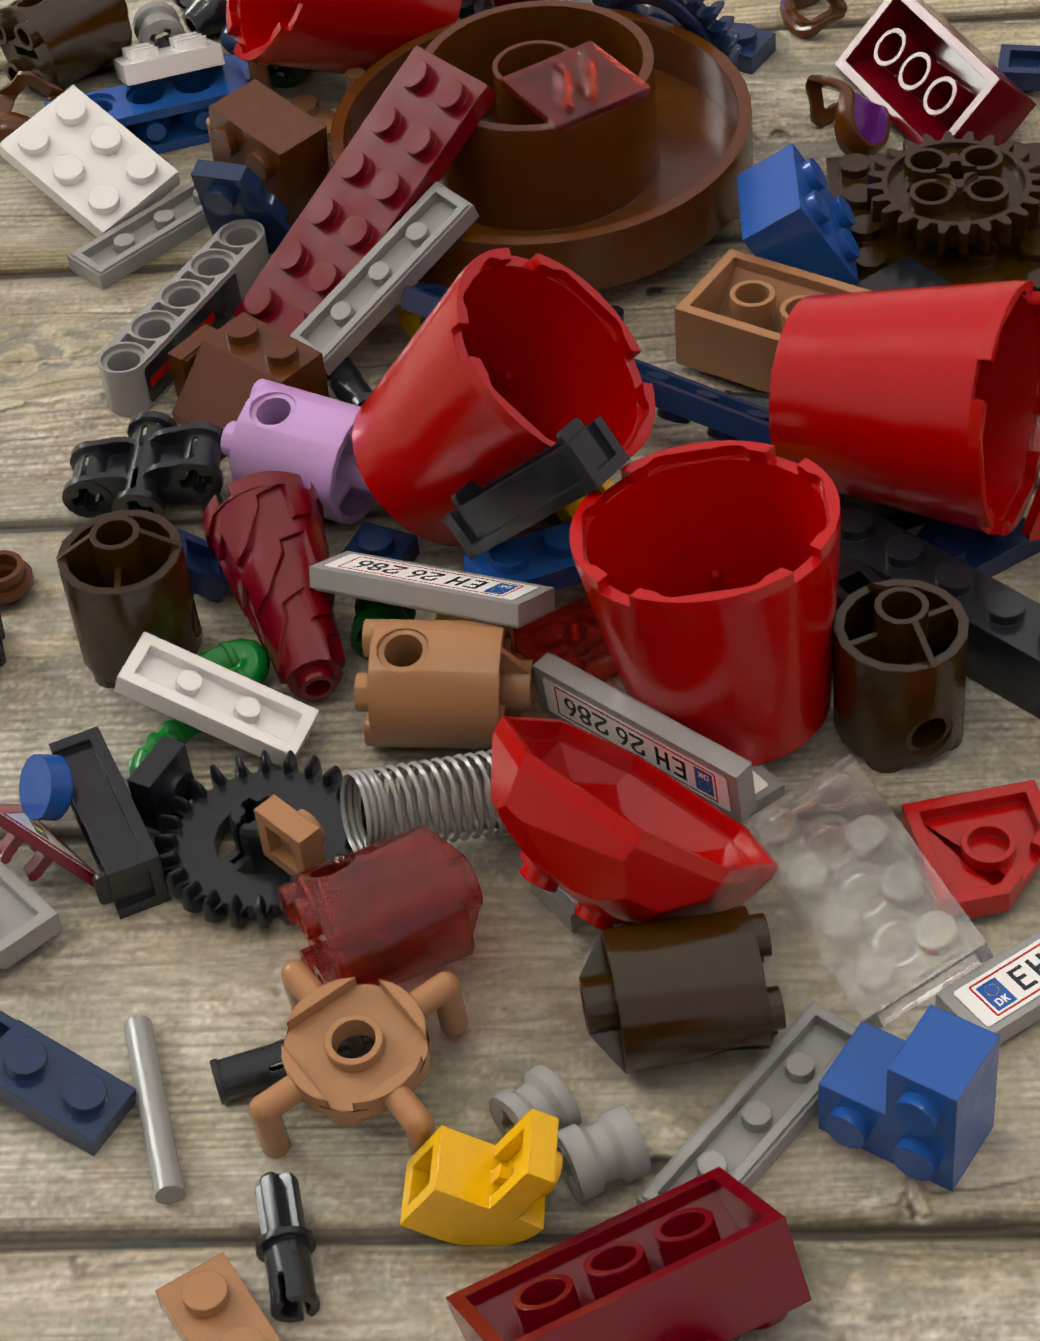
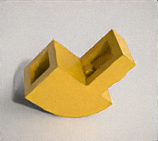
[400,1108,563,1246]

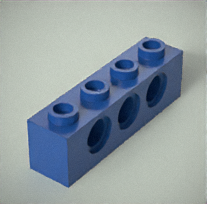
[44,59,247,154]

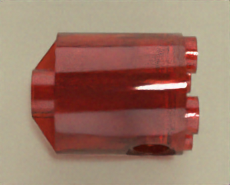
[277,825,483,985]

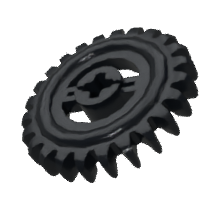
[154,750,370,929]

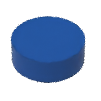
[19,754,73,821]

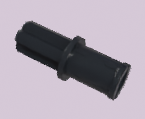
[255,1171,321,1323]

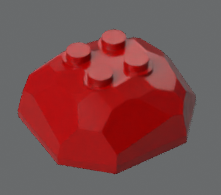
[491,716,779,929]

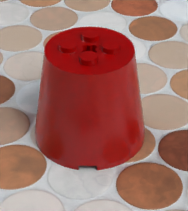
[226,0,462,74]
[352,248,655,547]
[769,280,1040,536]
[569,440,842,767]

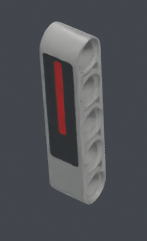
[98,219,270,417]

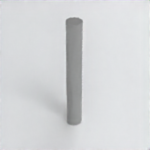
[124,1015,185,1204]

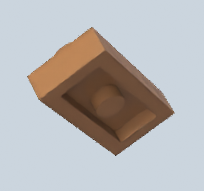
[155,1252,282,1341]

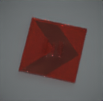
[500,41,651,133]

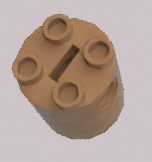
[354,619,537,749]

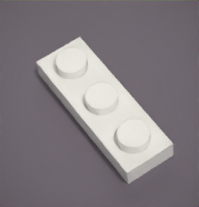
[114,631,319,767]

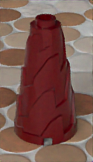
[202,471,345,700]

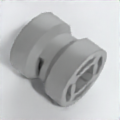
[557,1104,652,1203]

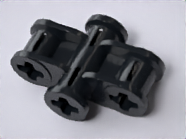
[62,411,226,518]

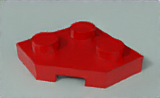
[902,780,1040,924]

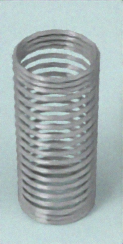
[340,749,509,858]

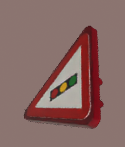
[0,803,97,888]

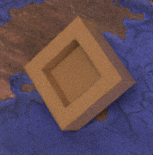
[254,794,329,889]

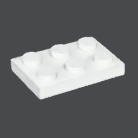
[113,31,225,86]
[0,85,180,237]

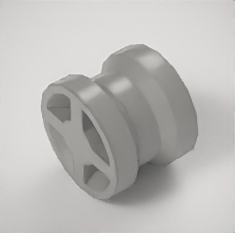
[132,1,186,49]
[489,1065,582,1137]

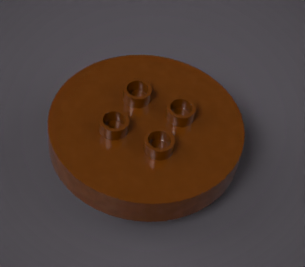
[330,0,753,290]

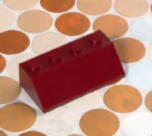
[835,0,1037,146]
[446,1167,812,1341]

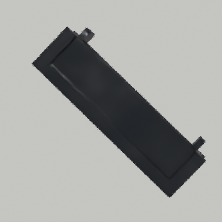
[442,416,630,560]
[48,726,171,920]

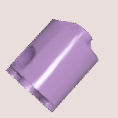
[220,378,377,525]

